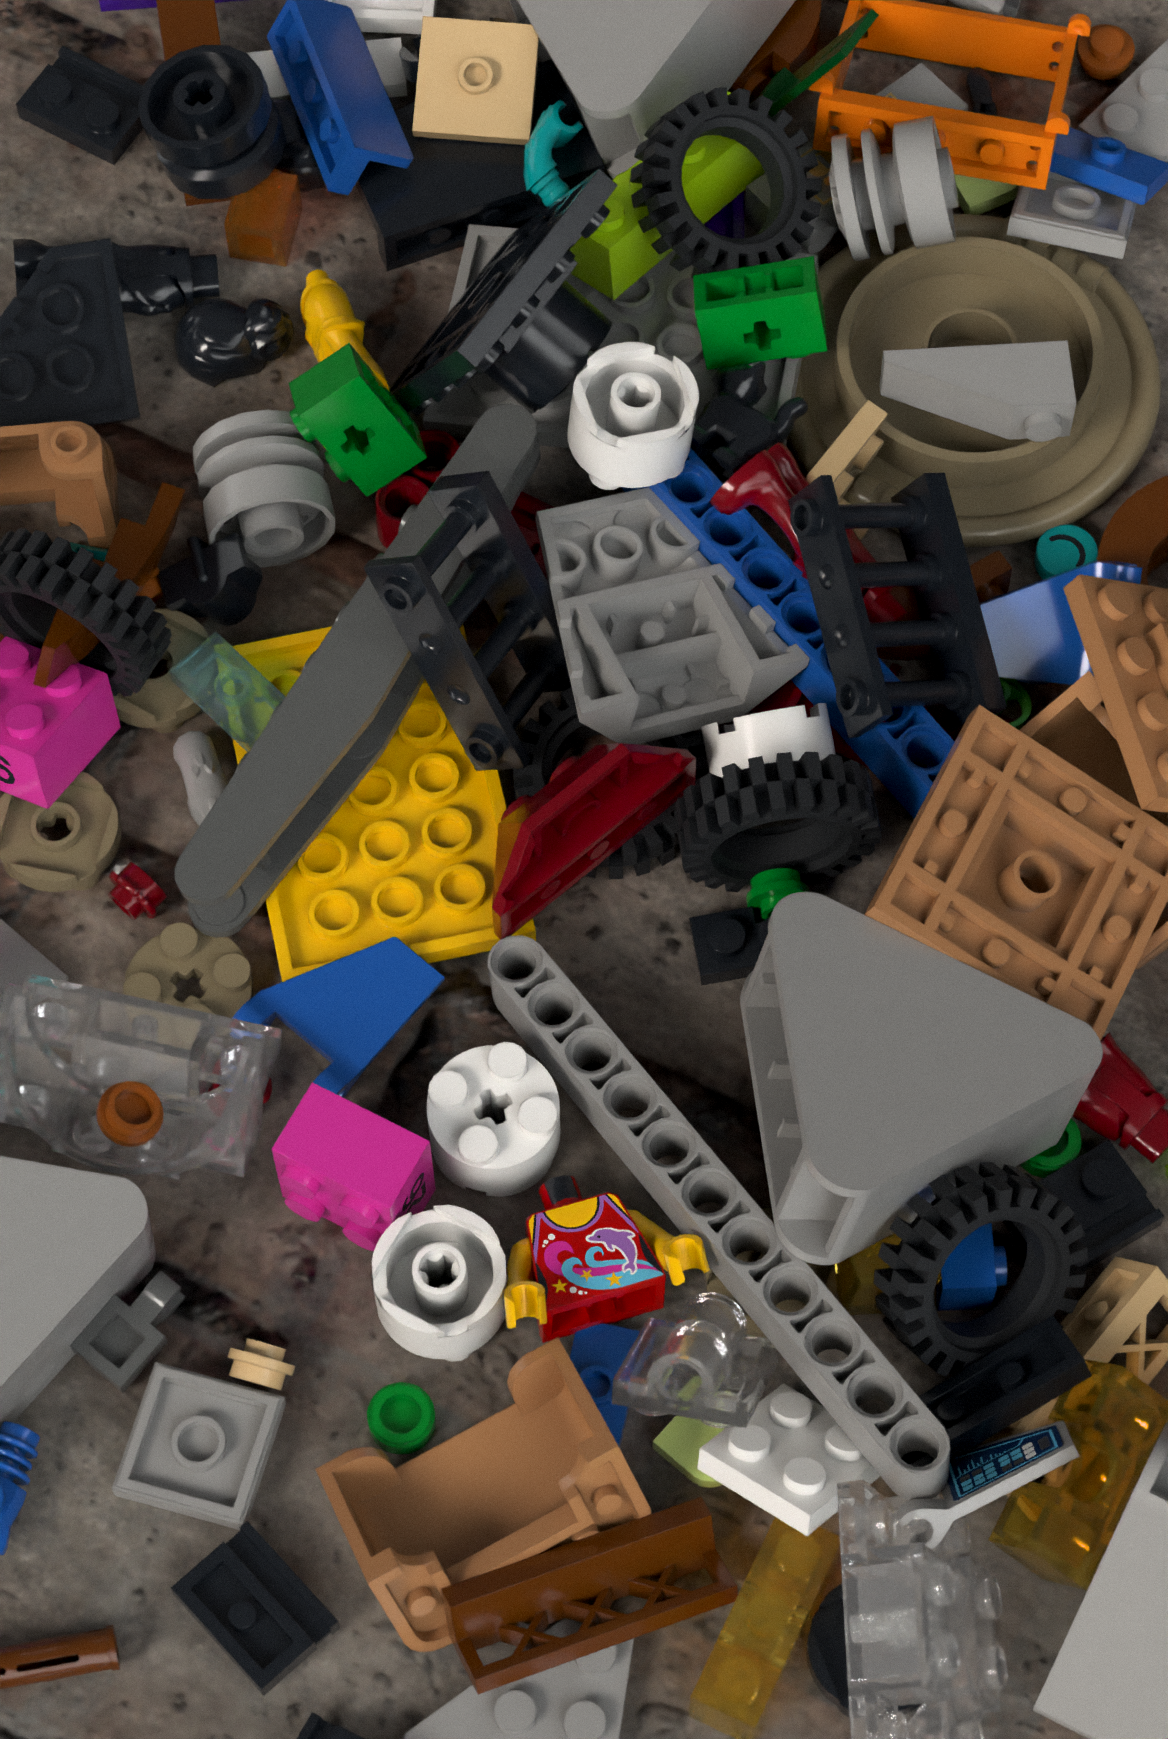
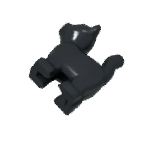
[685,361,808,483]

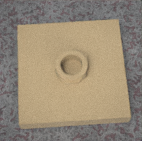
[412,16,540,145]

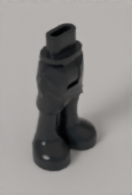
[13,239,220,316]

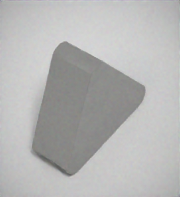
[509,0,796,179]
[740,892,1103,1265]
[0,1156,156,1427]
[1032,1421,1168,1739]

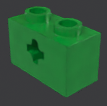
[693,256,827,370]
[288,343,428,497]

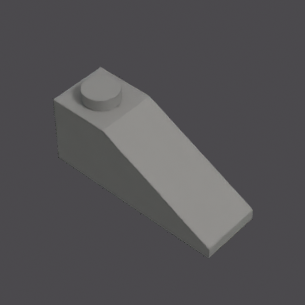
[879,340,1077,442]

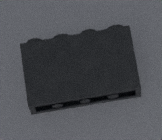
[355,59,604,272]

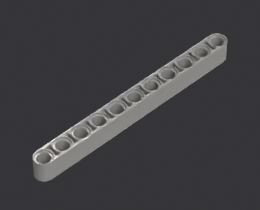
[488,935,950,1500]

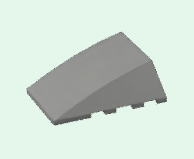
[535,487,810,745]

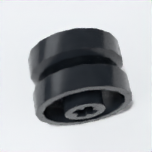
[138,45,286,199]

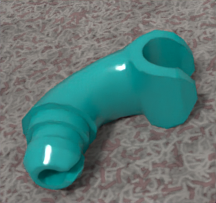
[523,100,583,207]

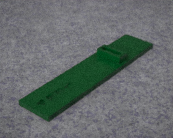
[757,9,878,117]

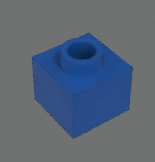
[936,1223,1007,1311]

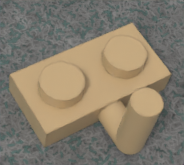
[806,400,888,540]

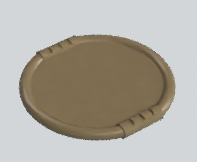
[787,214,1161,547]

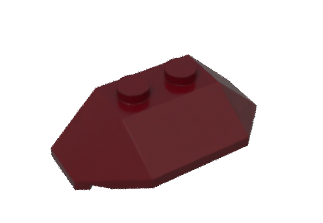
[492,743,696,940]

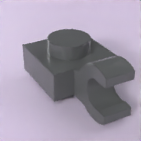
[70,1271,185,1393]

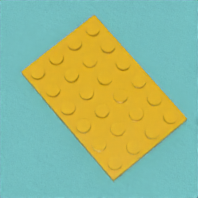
[214,625,536,982]

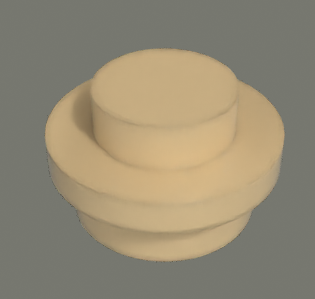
[227,1338,295,1391]

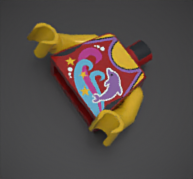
[504,1175,710,1343]

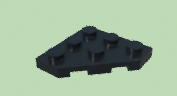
[0,238,141,427]

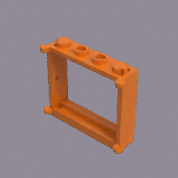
[809,0,1091,190]

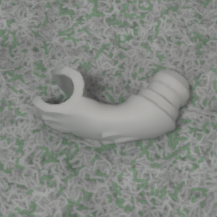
[173,731,228,826]

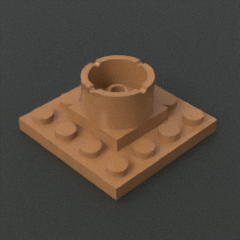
[1063,574,1168,813]
[864,705,1168,1041]

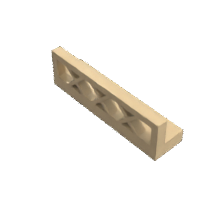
[975,1256,1168,1523]

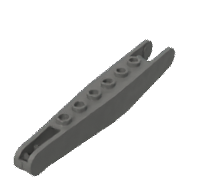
[175,403,541,938]

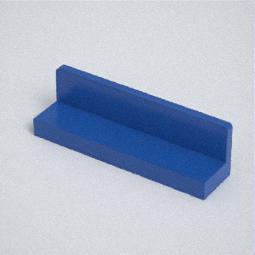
[267,0,414,195]

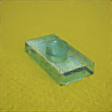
[169,632,286,752]

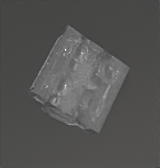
[612,1292,779,1428]

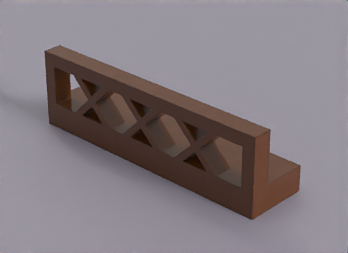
[441,1497,739,1695]

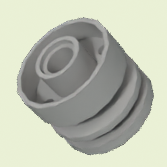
[829,116,959,261]
[193,409,335,568]

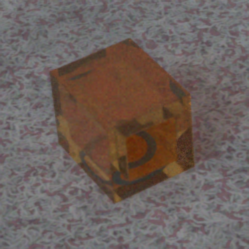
[224,169,302,267]

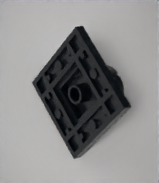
[389,169,618,416]

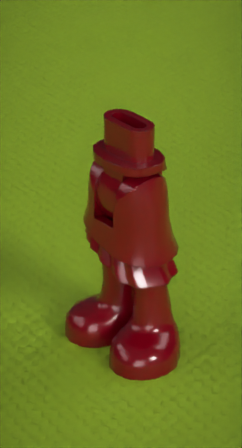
[710,442,908,622]
[1072,1032,1168,1164]

